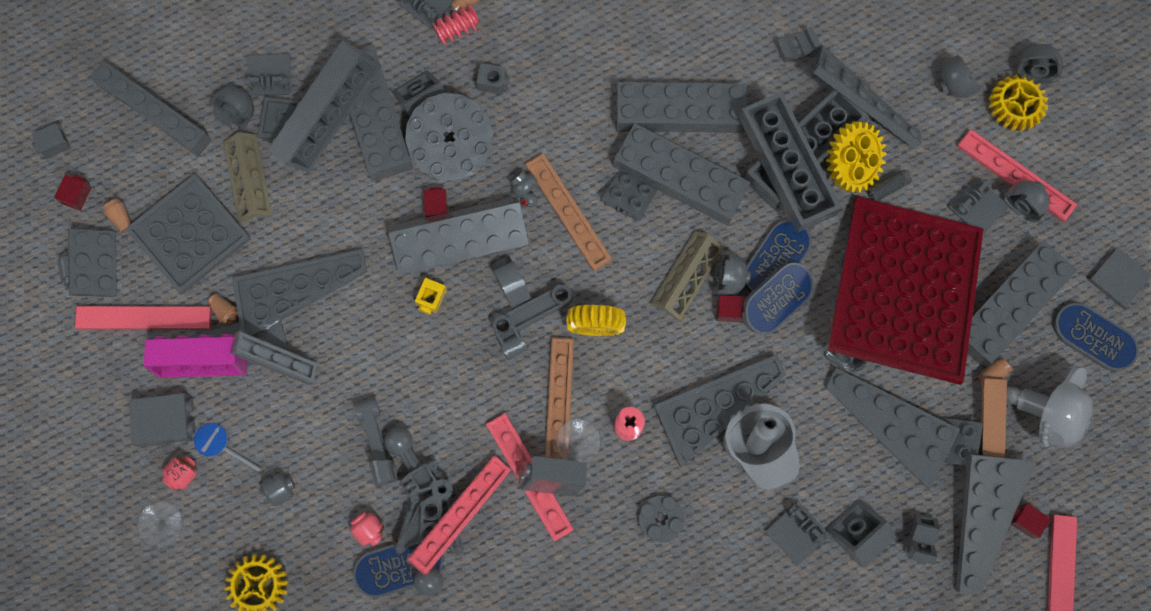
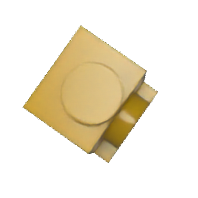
[415,278,447,315]

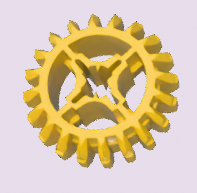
[989,74,1048,132]
[566,304,626,336]
[224,554,288,611]

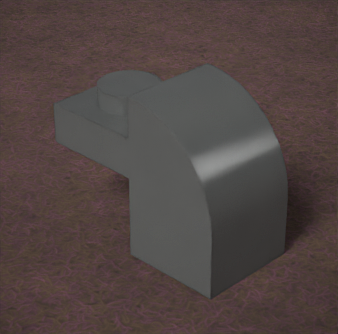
[489,256,531,308]
[906,513,940,565]

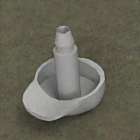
[1006,366,1093,448]
[723,402,800,490]

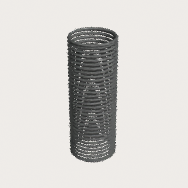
[867,169,912,201]

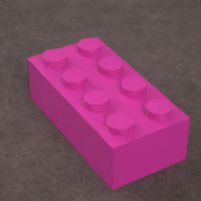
[143,334,248,378]

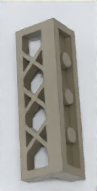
[223,132,272,223]
[651,231,724,321]

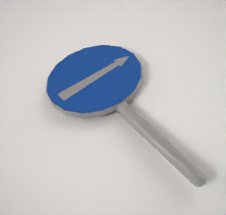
[194,423,260,471]

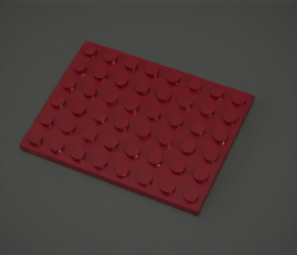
[827,196,984,385]

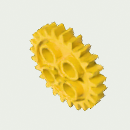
[826,121,887,193]

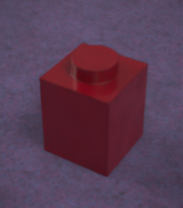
[54,174,91,211]
[424,187,448,218]
[717,295,746,323]
[1010,503,1051,539]

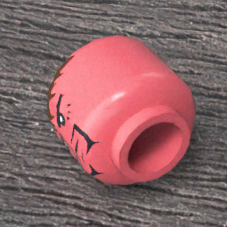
[162,456,197,491]
[350,511,384,546]

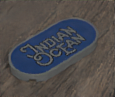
[746,220,812,293]
[742,263,813,334]
[1054,303,1139,371]
[353,543,444,598]

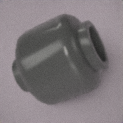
[259,472,295,506]

